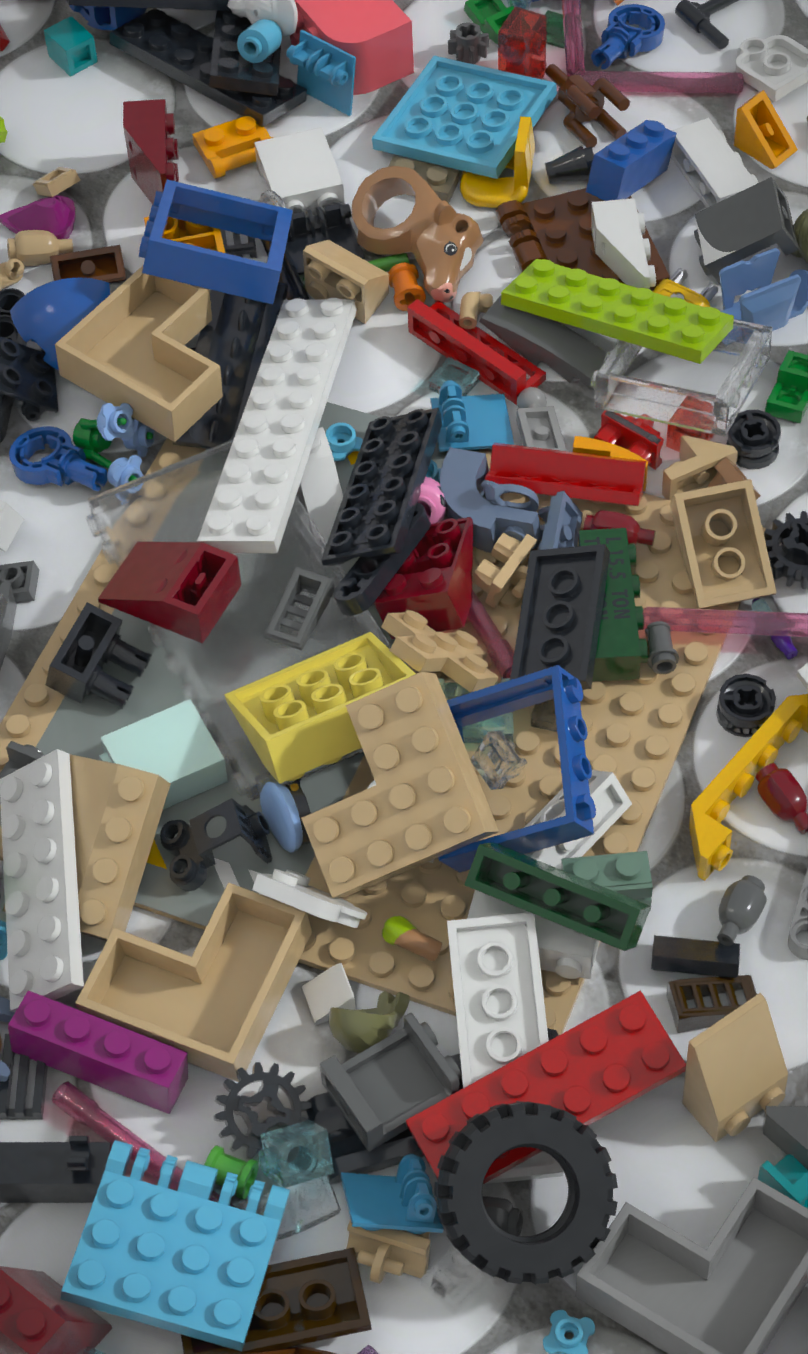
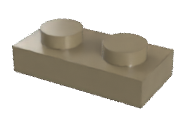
[388,156,460,203]

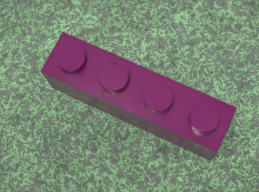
[8,990,188,1114]

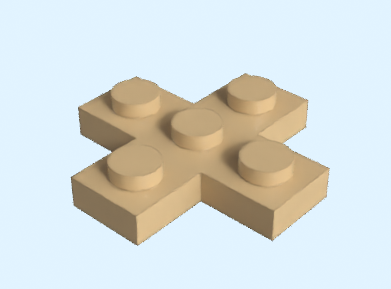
[381,610,499,693]

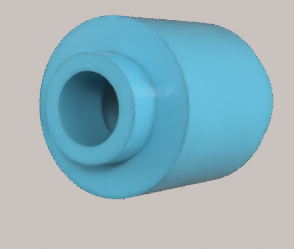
[237,19,282,63]

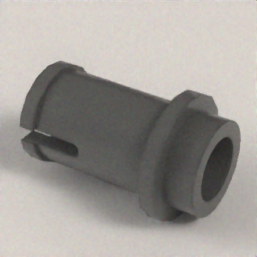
[645,621,679,674]

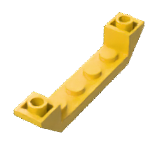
[689,694,808,881]

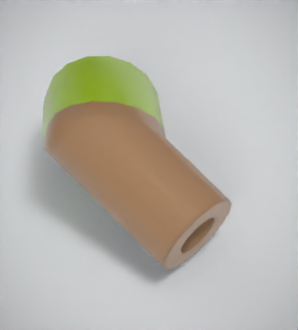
[382,916,442,962]

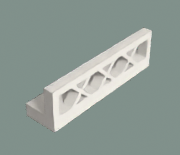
[524,770,632,870]

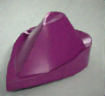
[0,196,76,239]

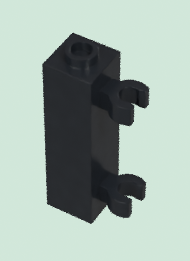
[0,1136,112,1203]

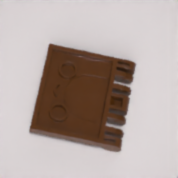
[496,188,670,291]

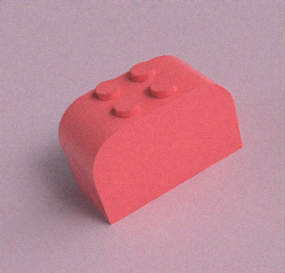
[290,0,414,95]

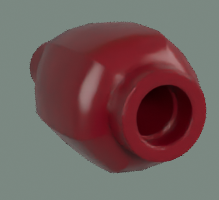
[583,510,656,546]
[755,763,808,834]

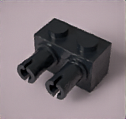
[45,602,152,709]

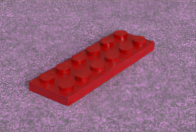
[405,990,686,1184]

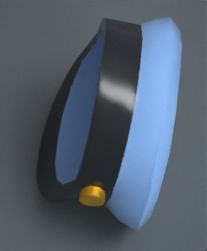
[260,778,311,853]

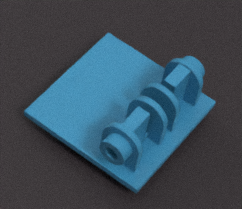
[286,30,356,116]
[430,380,514,452]
[340,1154,444,1234]

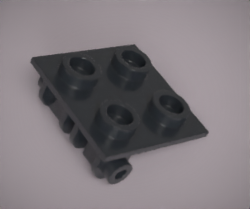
[286,201,365,275]
[0,337,59,421]

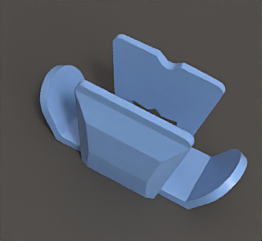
[719,248,808,344]

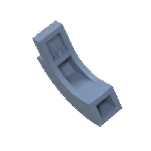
[440,447,542,553]

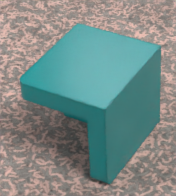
[44,16,98,77]
[758,1154,808,1208]

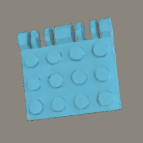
[61,1140,290,1352]

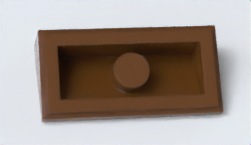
[50,245,126,283]

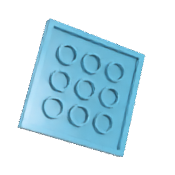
[372,56,557,179]

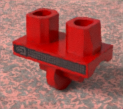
[594,407,664,470]

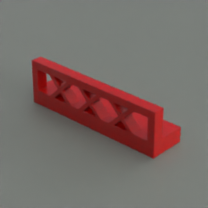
[407,299,546,405]
[485,443,646,506]

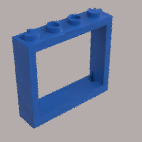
[138,179,293,304]
[439,665,596,873]

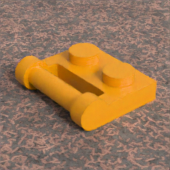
[192,116,273,179]

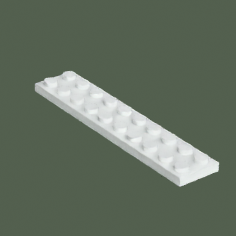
[197,298,357,553]

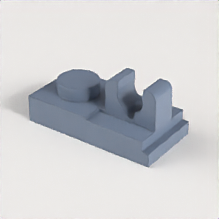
[538,491,583,550]

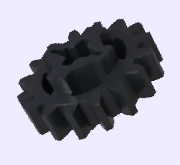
[764,511,808,589]
[213,1062,312,1161]

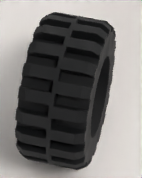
[434,1101,618,1285]

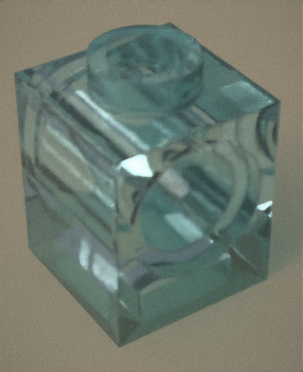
[258,1120,334,1188]

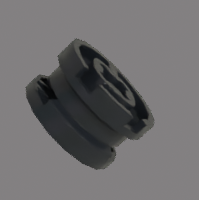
[726,410,781,469]
[716,674,776,737]

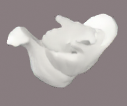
[227,0,298,37]

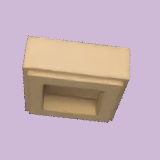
[33,167,81,197]

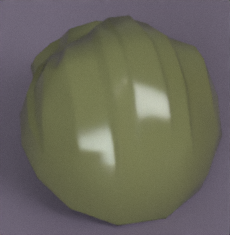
[328,991,410,1054]

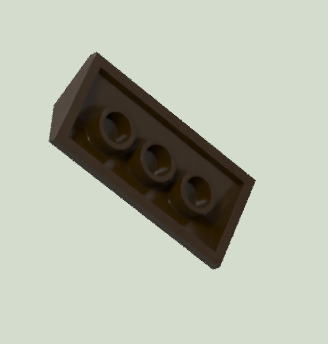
[181,1247,372,1354]

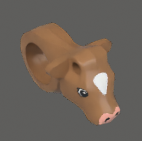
[352,166,484,303]

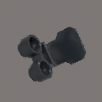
[160,798,273,891]

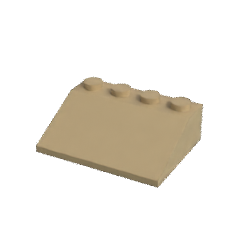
[3,754,171,941]

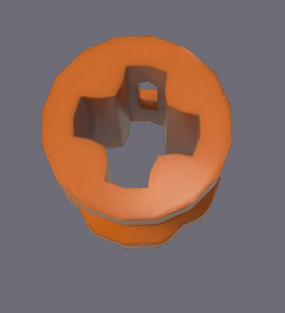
[388,262,426,311]

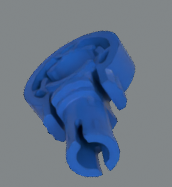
[591,4,665,69]
[9,426,108,491]

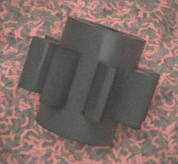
[448,22,489,64]

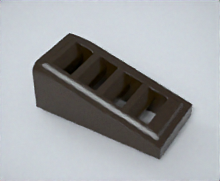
[666,975,757,1033]

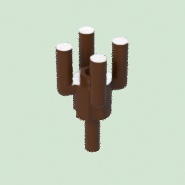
[545,64,630,148]

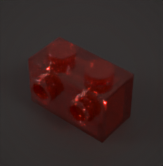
[498,6,547,80]

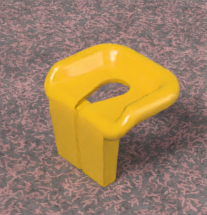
[460,116,535,208]

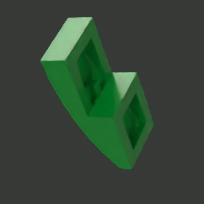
[464,0,531,47]
[765,350,808,423]

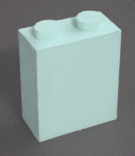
[98,699,228,810]

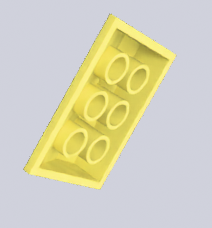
[224,632,416,784]

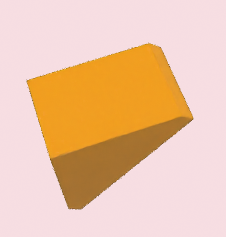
[734,90,798,169]

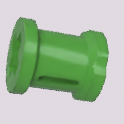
[204,1145,259,1200]

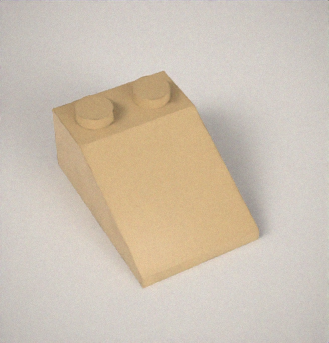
[670,479,777,610]
[682,993,788,1142]

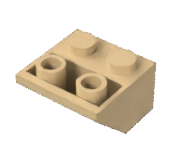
[303,240,389,324]

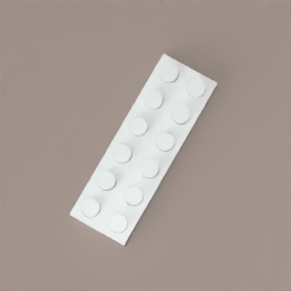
[0,749,84,1012]
[447,912,563,1184]

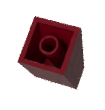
[0,1266,112,1354]

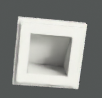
[302,963,356,1025]

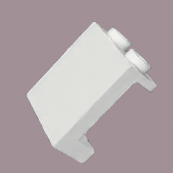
[254,127,345,216]

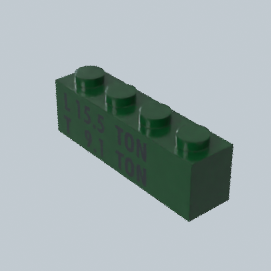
[579,528,648,682]
[464,842,651,951]

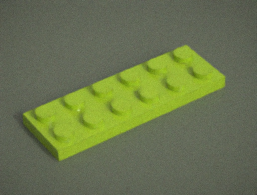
[501,259,734,364]

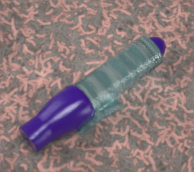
[751,598,798,659]

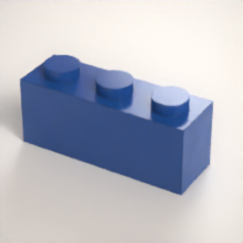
[586,120,677,201]

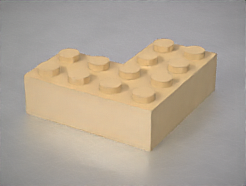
[55,266,223,442]
[301,672,499,898]
[75,882,312,1082]

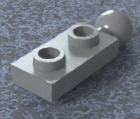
[516,387,566,451]

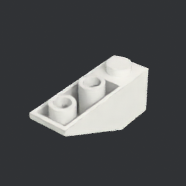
[591,198,656,289]

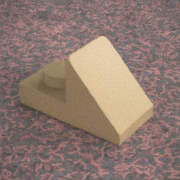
[662,435,738,500]

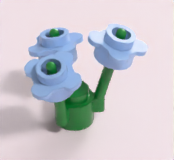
[73,403,155,498]

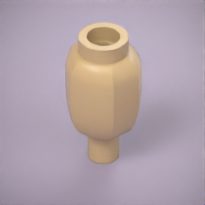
[7,230,73,266]

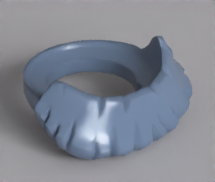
[481,480,539,512]

